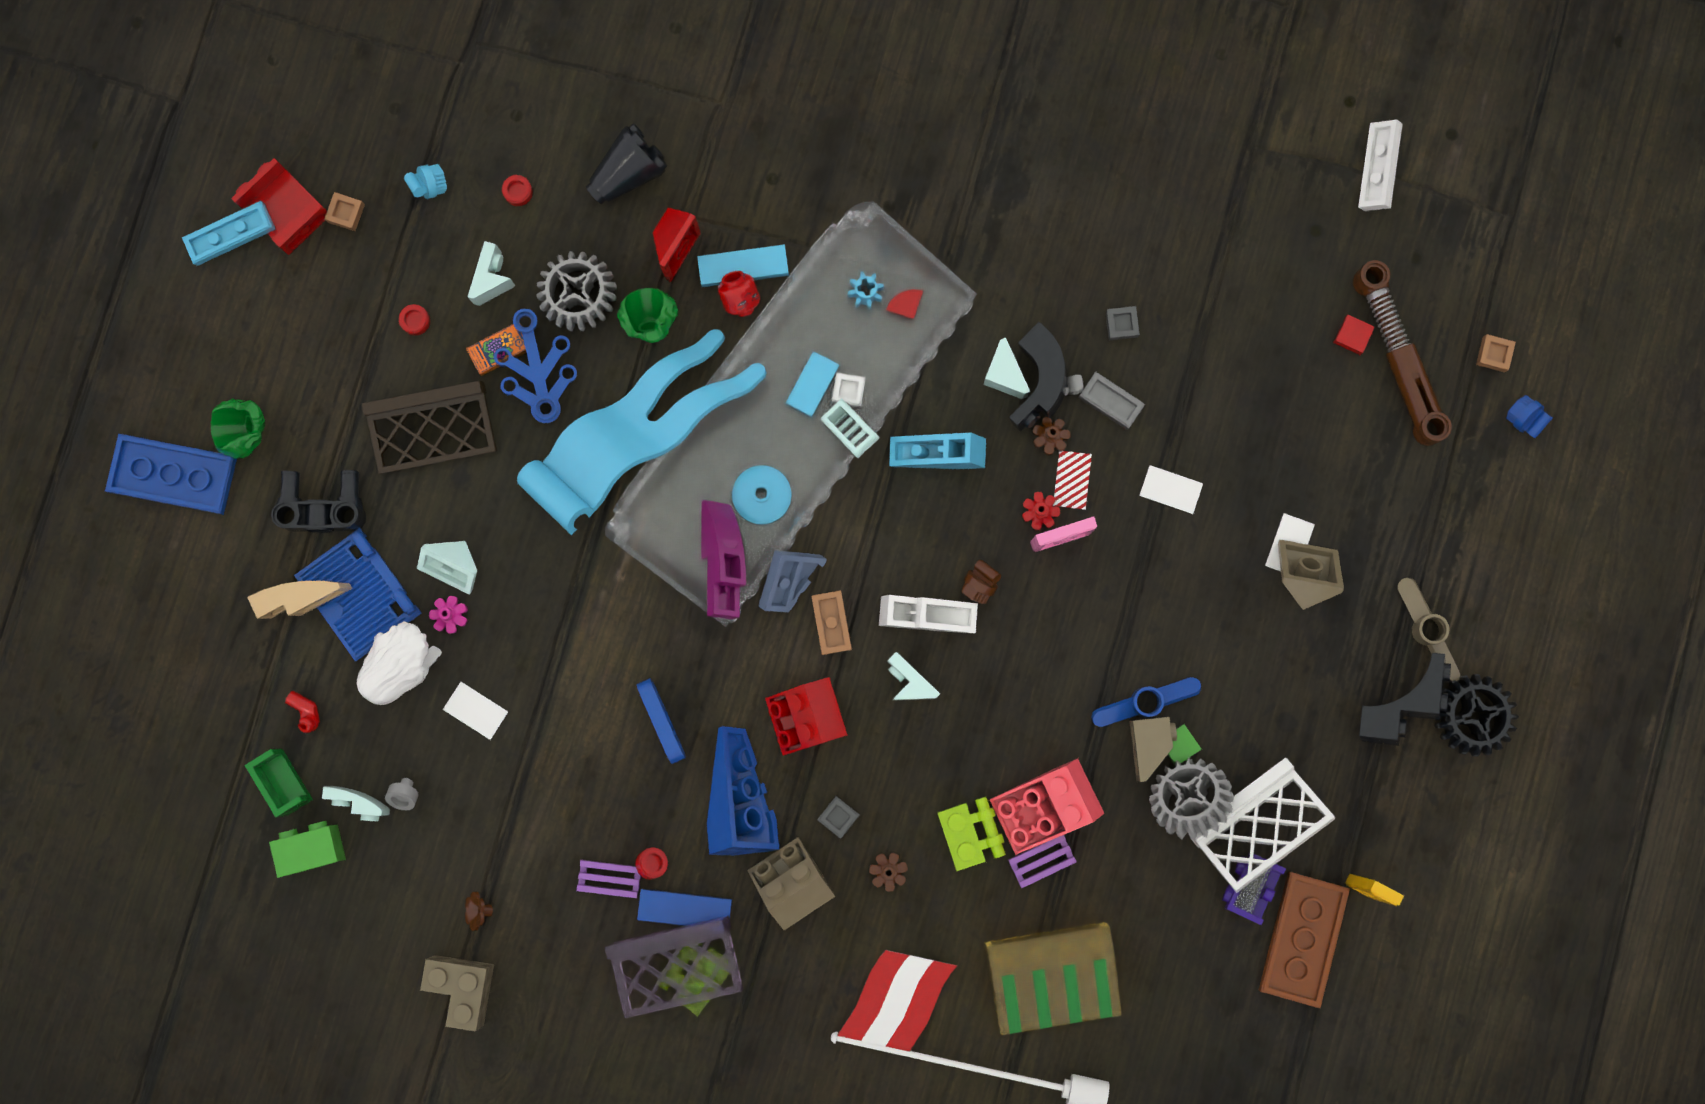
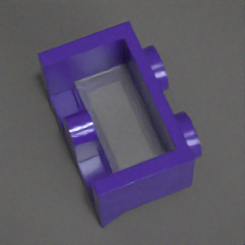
[1222,852,1286,925]

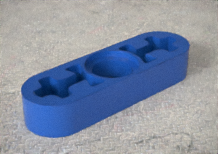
[636,678,686,764]

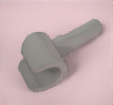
[1065,375,1084,396]

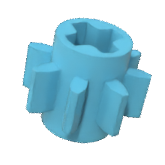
[848,271,884,310]

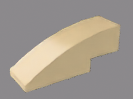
[247,581,352,619]

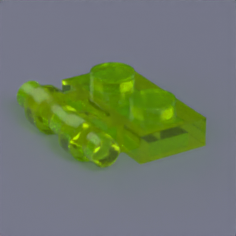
[657,933,735,1016]

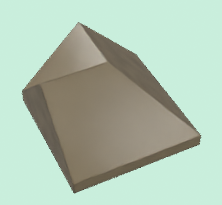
[1278,539,1344,610]

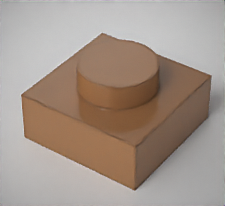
[324,192,365,231]
[1476,334,1516,373]

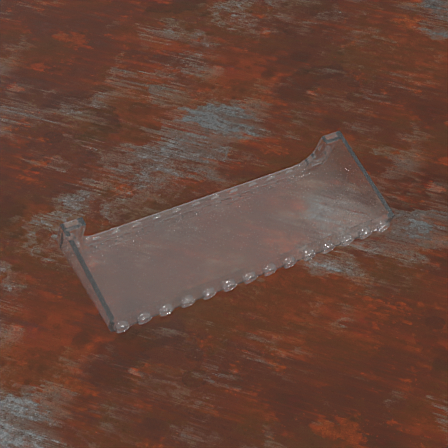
[605,201,977,627]

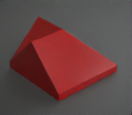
[653,208,701,282]

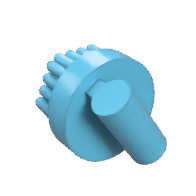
[404,164,447,199]

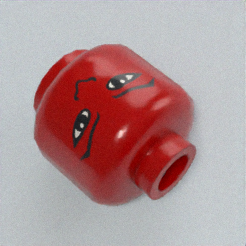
[718,271,760,317]

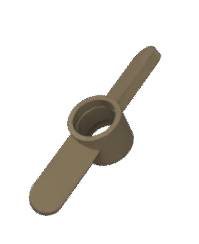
[1398,577,1460,683]

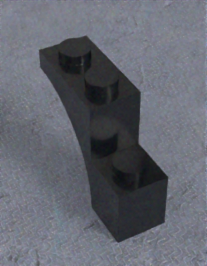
[1359,653,1451,746]

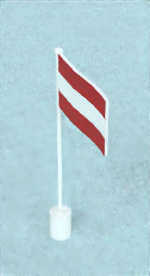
[831,950,1109,1104]

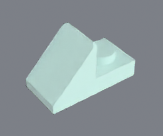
[468,241,515,306]
[887,652,940,700]

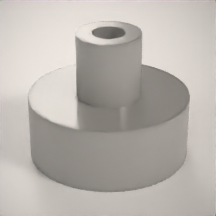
[385,778,418,810]

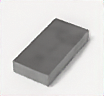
[1078,372,1145,430]

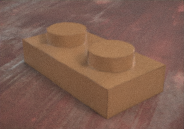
[812,590,852,655]

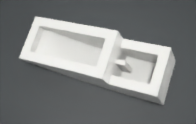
[879,595,978,633]

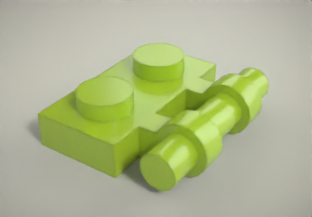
[937,797,1006,871]

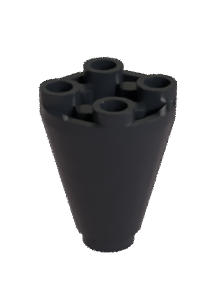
[586,123,667,204]

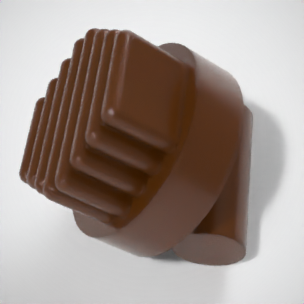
[962,560,1001,604]

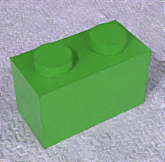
[269,821,346,878]

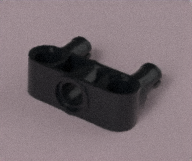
[271,470,366,533]

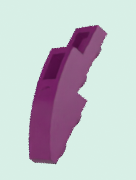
[701,500,746,619]

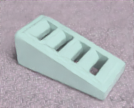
[820,398,880,458]

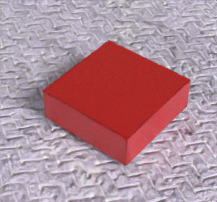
[1333,315,1375,355]

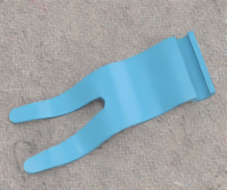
[517,329,767,535]

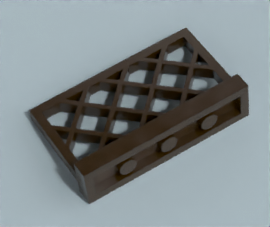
[361,381,497,474]

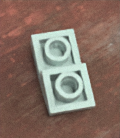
[322,786,390,821]

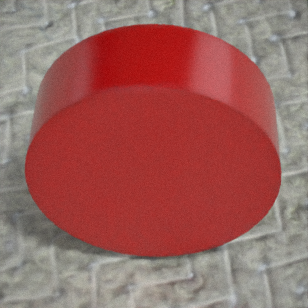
[502,175,533,206]
[399,304,430,335]
[636,847,668,880]

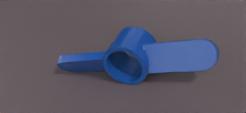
[1091,677,1201,727]

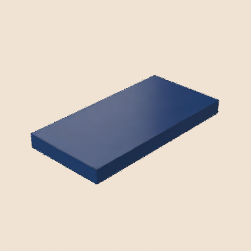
[105,434,237,515]

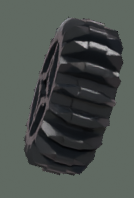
[1434,674,1519,757]

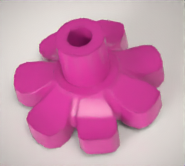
[429,596,468,634]

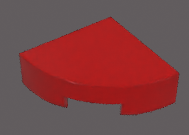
[886,289,923,320]

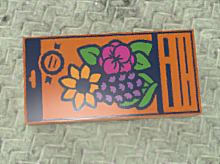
[466,324,526,376]

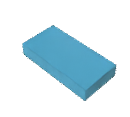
[786,351,840,418]

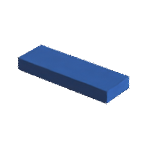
[637,888,732,931]

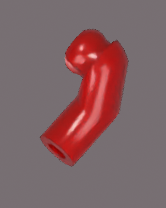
[285,691,320,733]

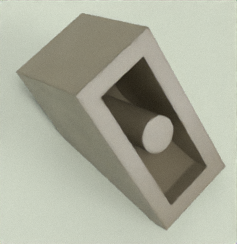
[1129,717,1177,782]

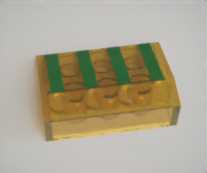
[985,922,1122,1035]

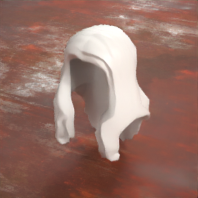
[356,622,442,705]

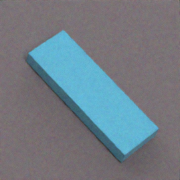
[182,201,276,266]
[697,244,789,287]

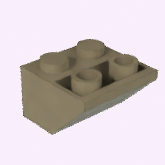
[747,837,835,930]

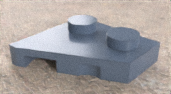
[759,550,827,613]

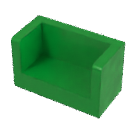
[244,749,313,817]

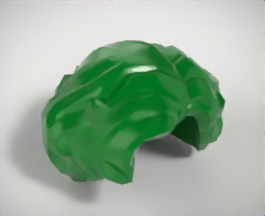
[617,288,678,343]
[211,398,265,459]

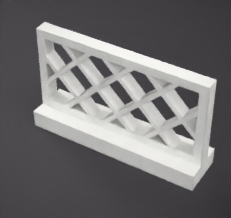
[1191,758,1335,893]

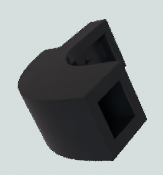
[1009,322,1067,432]

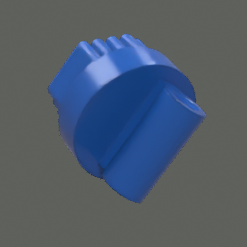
[1506,395,1553,438]

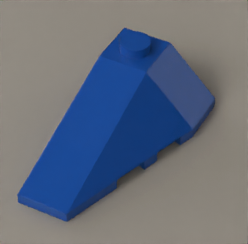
[707,726,779,856]

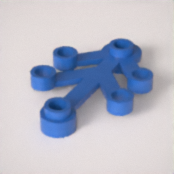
[494,309,577,423]

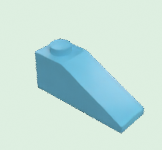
[889,433,986,469]

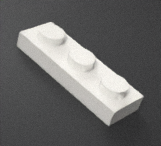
[1358,120,1402,211]

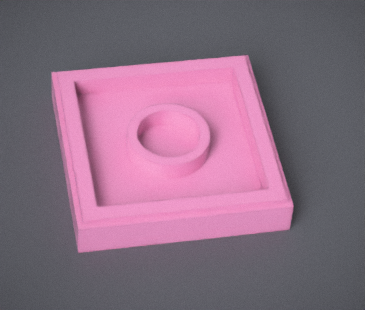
[1030,517,1097,552]

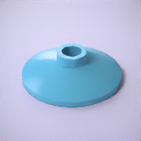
[732,465,792,525]

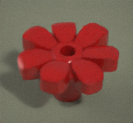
[1022,492,1060,530]

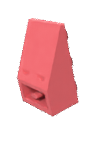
[990,758,1105,855]

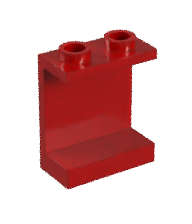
[231,158,327,255]

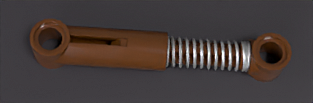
[1353,260,1452,446]

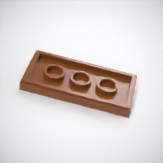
[1259,871,1350,1008]

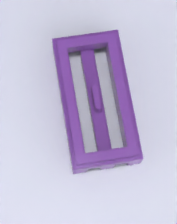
[1008,835,1076,888]
[576,860,641,898]

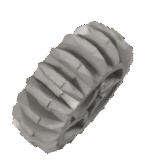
[536,251,617,331]
[1149,757,1234,840]

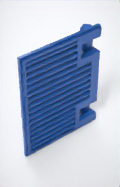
[294,528,422,661]

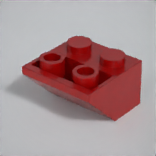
[765,677,847,756]

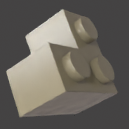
[420,955,494,1031]

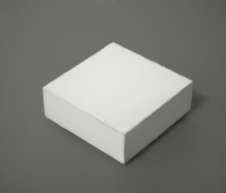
[832,373,866,408]

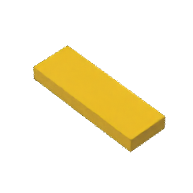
[1345,874,1404,906]

